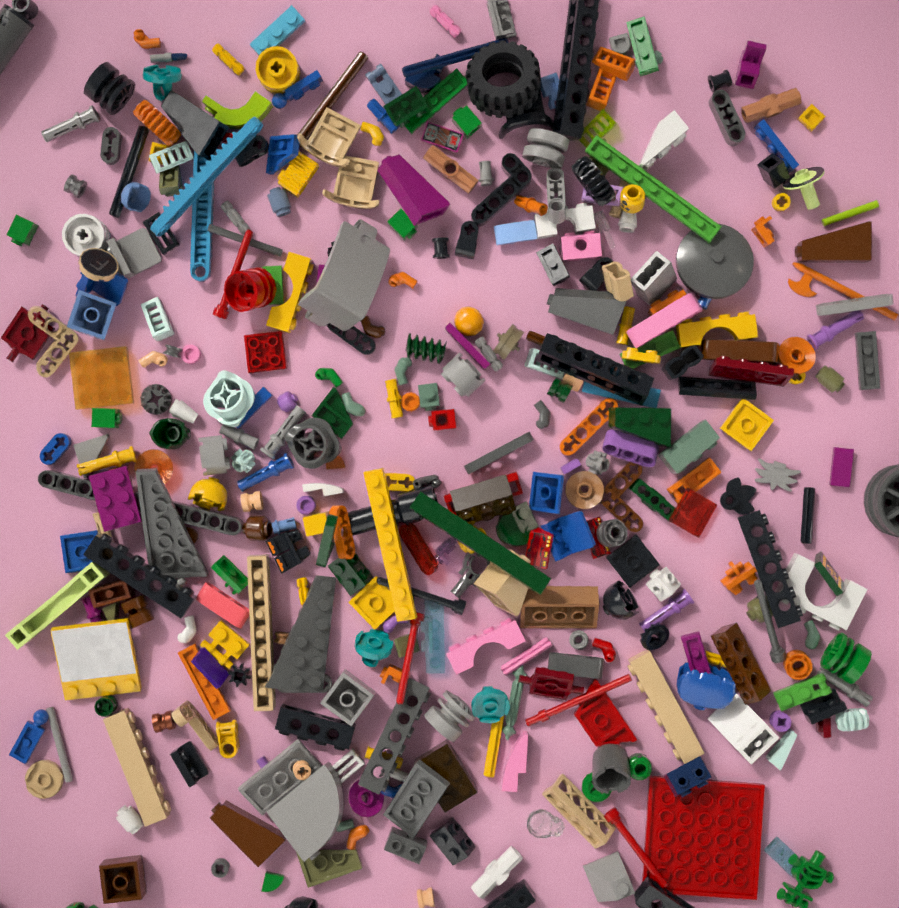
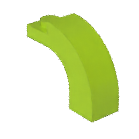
[202,91,273,129]

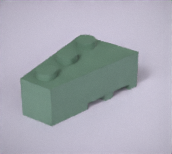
[658,420,720,474]

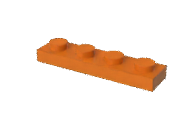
[178,643,231,720]

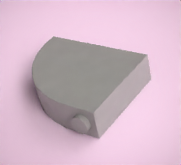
[267,762,344,861]

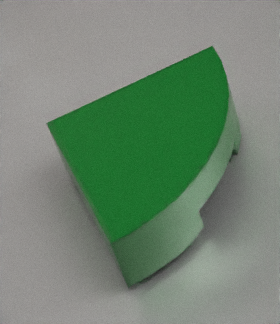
[261,871,285,892]

